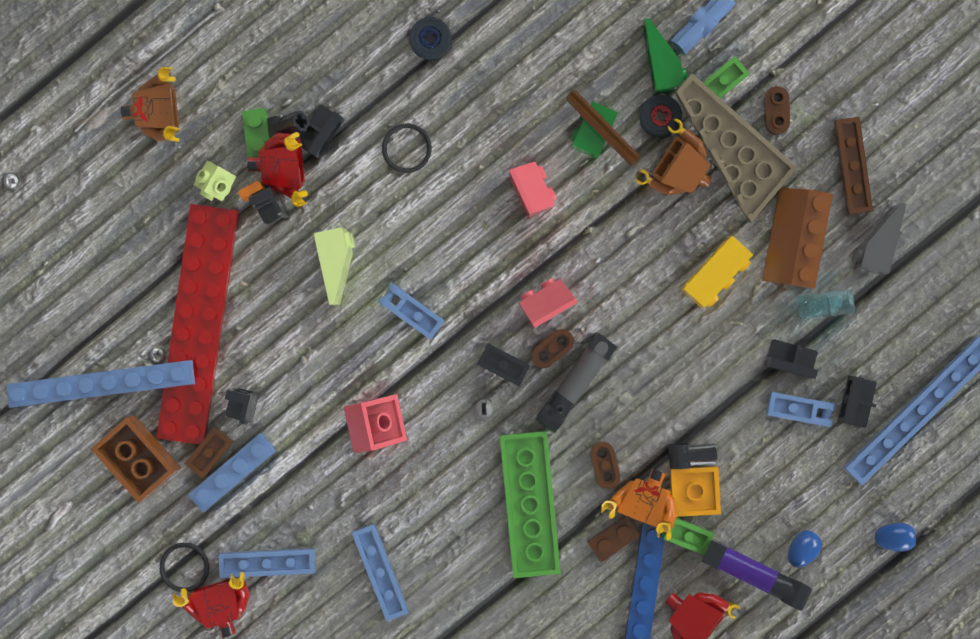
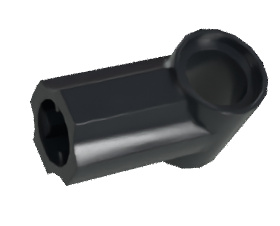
[267,111,310,138]
[668,443,717,469]

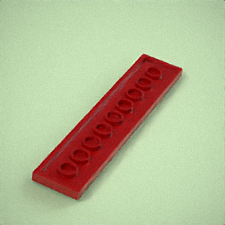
[156,204,239,445]

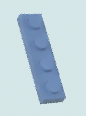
[188,432,277,513]
[352,523,409,621]
[218,548,316,578]

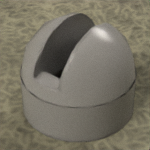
[475,399,494,418]

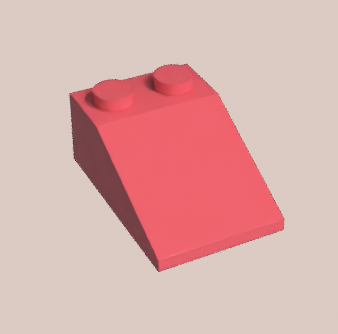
[519,278,578,328]

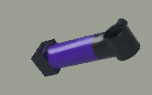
[701,539,813,611]

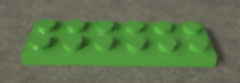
[500,431,561,578]

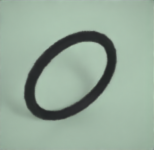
[382,123,432,173]
[159,542,209,592]

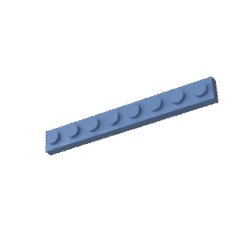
[843,335,980,486]
[6,360,195,408]

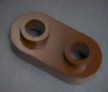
[764,86,790,135]
[531,329,574,368]
[590,441,620,489]

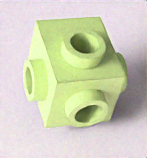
[193,160,236,201]

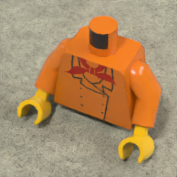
[601,469,678,540]

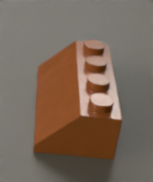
[762,188,833,289]

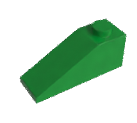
[642,18,687,95]

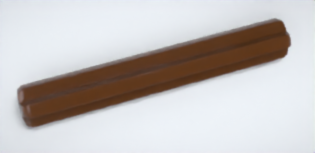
[566,90,640,166]

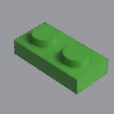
[703,56,750,99]
[242,108,270,158]
[661,517,714,555]

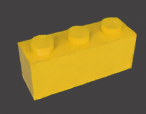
[680,236,753,308]

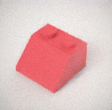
[509,162,557,219]
[343,394,407,453]

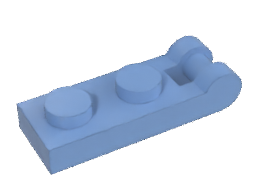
[377,282,445,340]
[766,391,836,427]

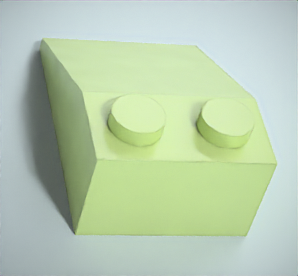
[314,227,355,306]

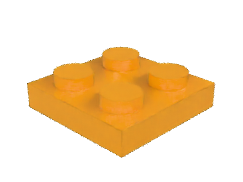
[670,466,721,517]

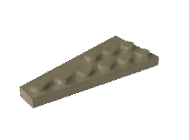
[674,73,797,223]

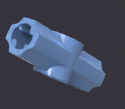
[671,0,736,56]

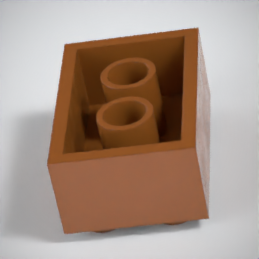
[91,415,182,503]

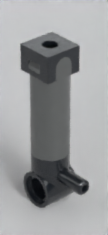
[535,333,617,433]

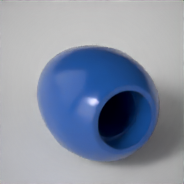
[875,523,916,552]
[788,530,822,568]

